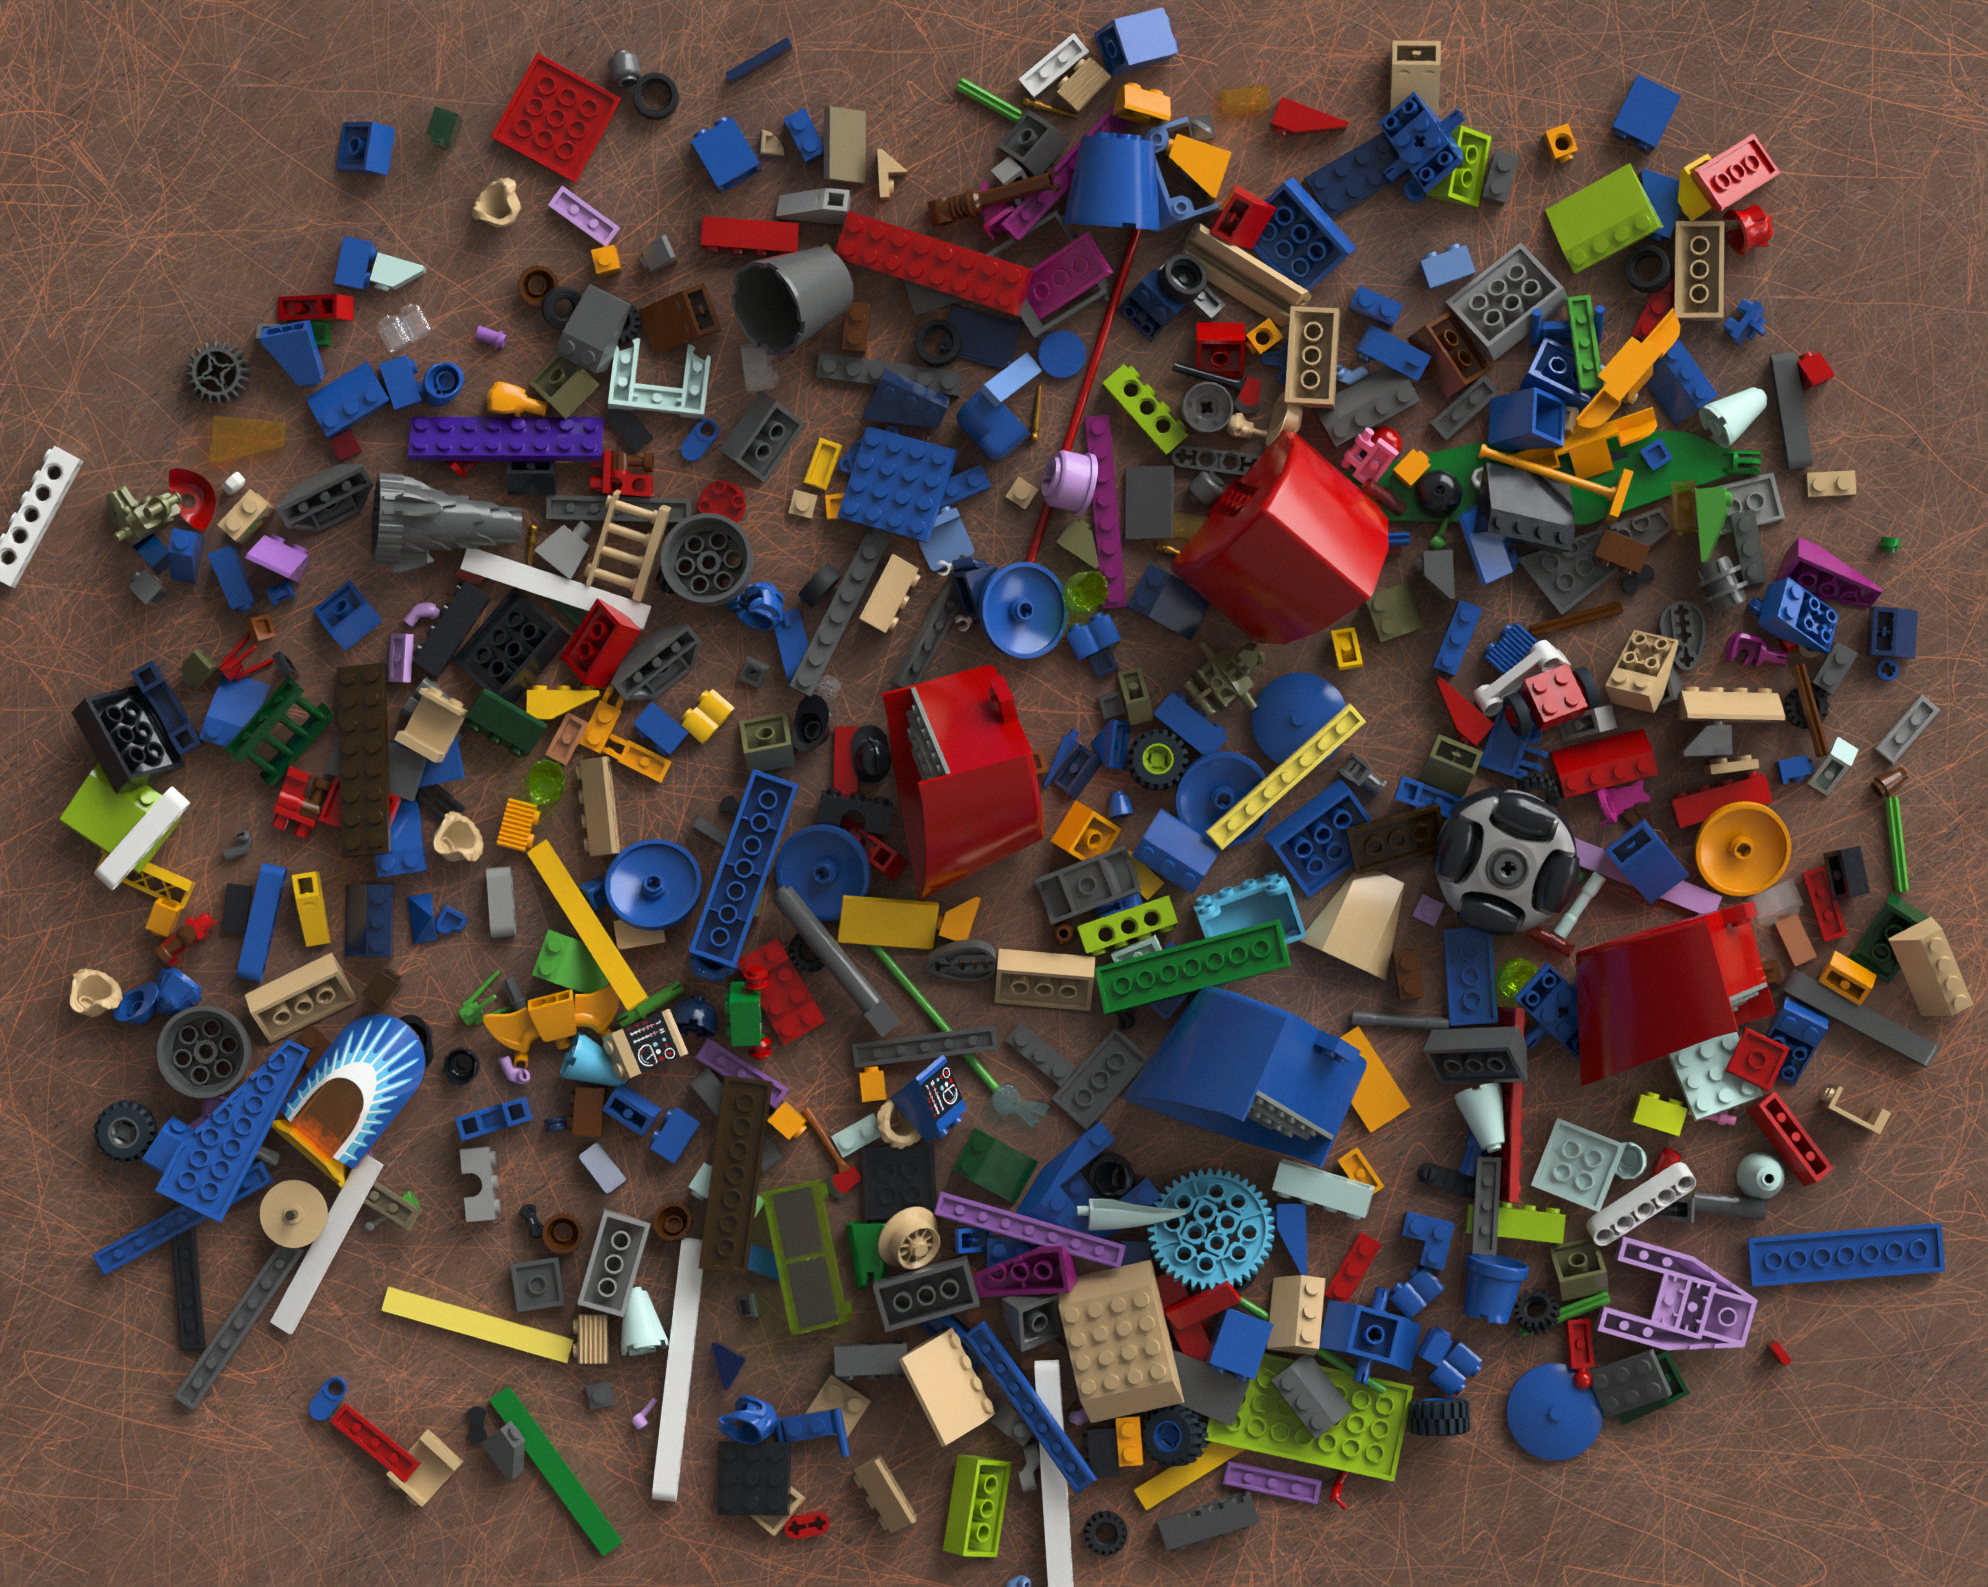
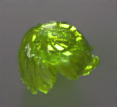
[1062,570,1109,614]
[524,758,567,805]
[1496,958,1538,1002]

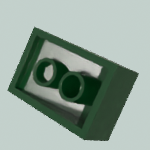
[1848,893,1929,984]
[952,1126,1038,1204]

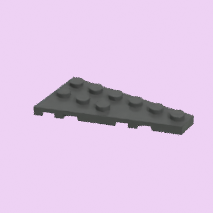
[1518,507,1675,616]

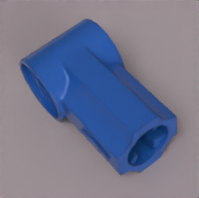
[1459,1129,1489,1177]

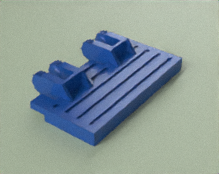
[1479,690,1558,780]

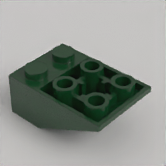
[1617,1349,1690,1425]

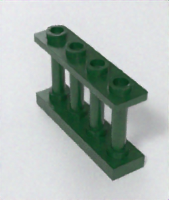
[225,676,335,787]

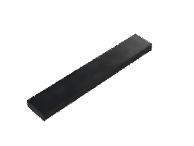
[169,1205,206,1351]

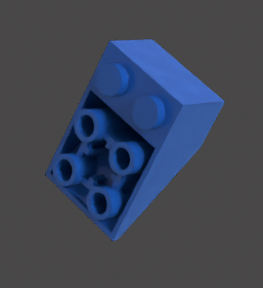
[1758,577,1839,654]
[1605,818,1689,904]
[1765,996,1829,1086]

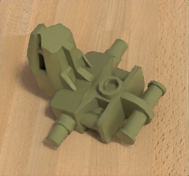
[106,486,182,546]
[1182,640,1266,718]

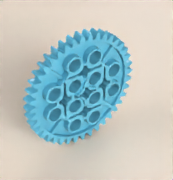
[1148,1168,1275,1292]

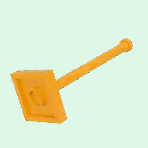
[1478,444,1633,524]

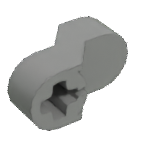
[1018,1442,1040,1492]

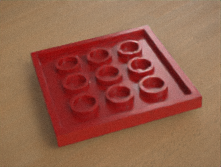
[491,53,622,184]

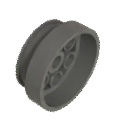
[661,513,754,607]
[157,1006,252,1098]

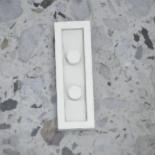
[1018,33,1089,98]

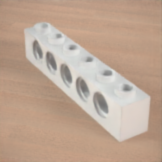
[0,446,84,588]

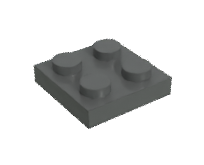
[510,1257,566,1312]

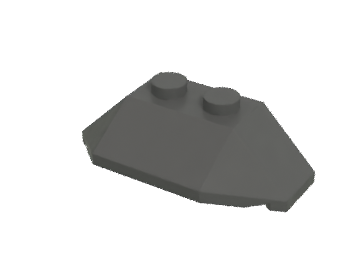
[276,464,373,532]
[611,623,701,701]

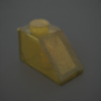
[1671,480,1699,536]

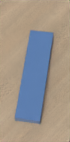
[979,353,1043,407]

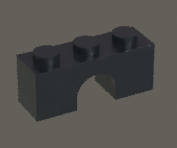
[816,788,893,835]

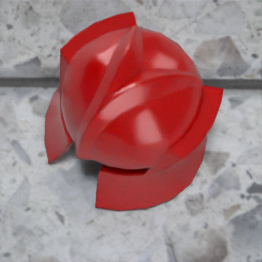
[1723,204,1774,255]

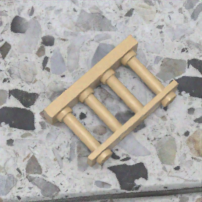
[584,490,671,602]

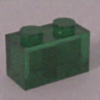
[426,106,463,150]

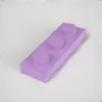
[548,186,621,247]

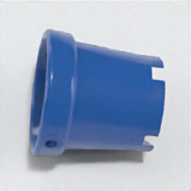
[1463,1252,1529,1324]

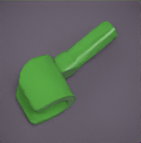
[1430,517,1450,551]

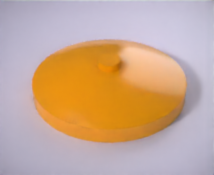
[1694,801,1792,896]

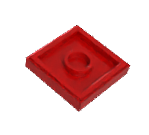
[1725,1027,1790,1092]

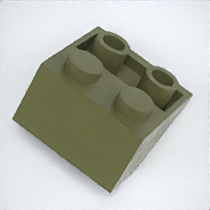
[1418,734,1483,797]

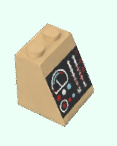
[602,1009,688,1082]

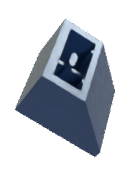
[1117,268,1189,342]
[1866,606,1918,659]

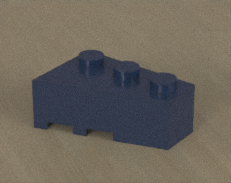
[862,368,950,429]

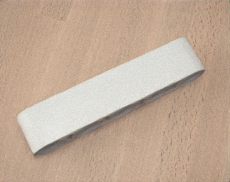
[94,786,191,891]
[1586,1162,1696,1246]

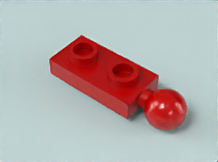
[1564,1318,1595,1390]

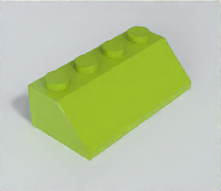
[943,1454,1012,1557]

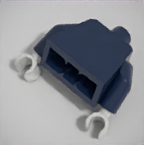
[936,557,998,632]

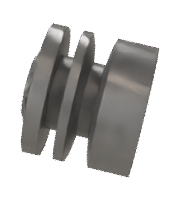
[1181,382,1233,433]

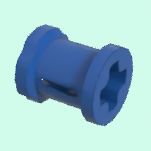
[266,579,296,607]

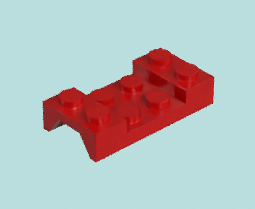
[738,937,826,1045]

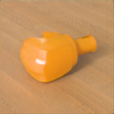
[486,381,548,417]

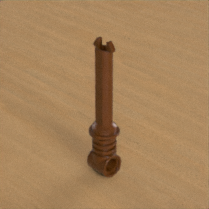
[927,168,1061,227]

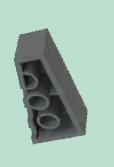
[1157,1490,1260,1552]

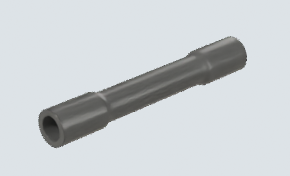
[1351,1010,1449,1031]

